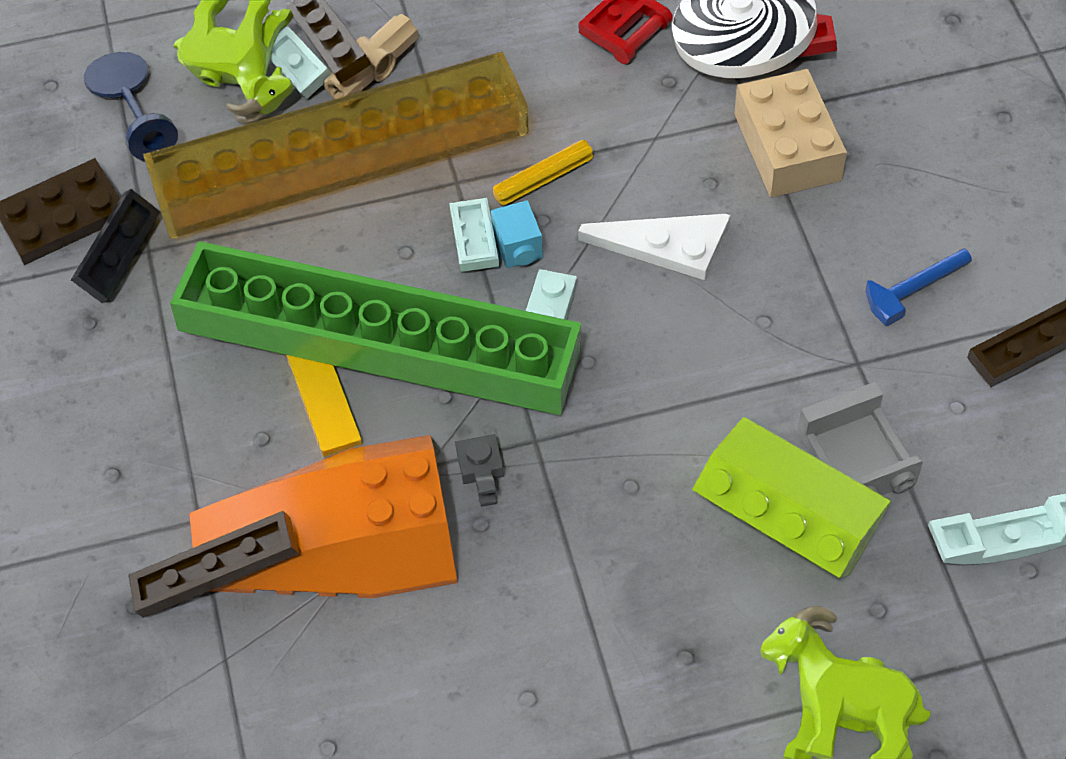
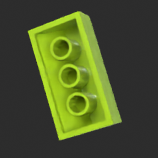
[692,417,892,578]

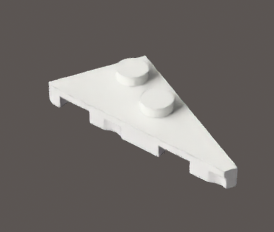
[578,214,730,280]

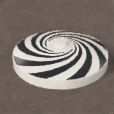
[672,0,817,78]

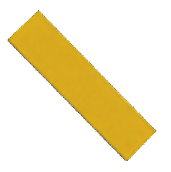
[286,355,362,457]

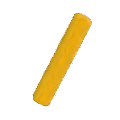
[492,140,593,206]

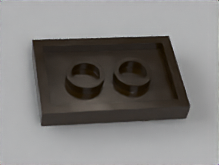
[0,158,120,265]

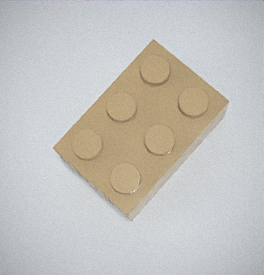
[734,69,847,198]

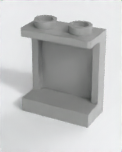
[797,382,923,495]

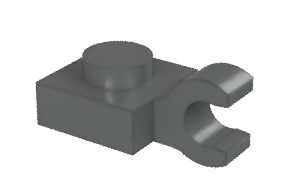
[455,434,504,507]

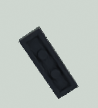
[71,189,161,303]

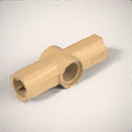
[324,14,419,105]

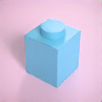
[491,200,543,268]

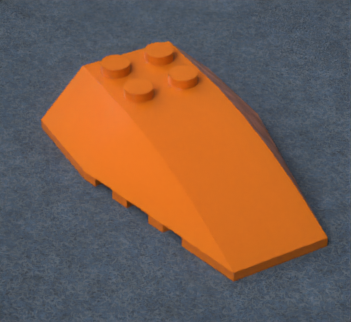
[189,435,457,598]

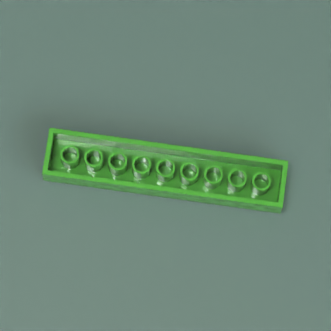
[170,241,581,416]

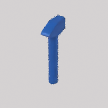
[865,248,972,326]

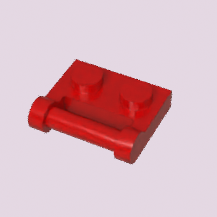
[578,0,673,64]

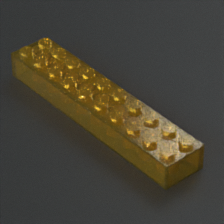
[143,51,529,239]

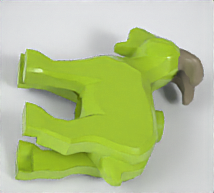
[174,0,294,125]
[760,606,931,759]

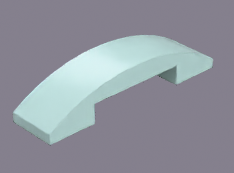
[928,494,1066,564]

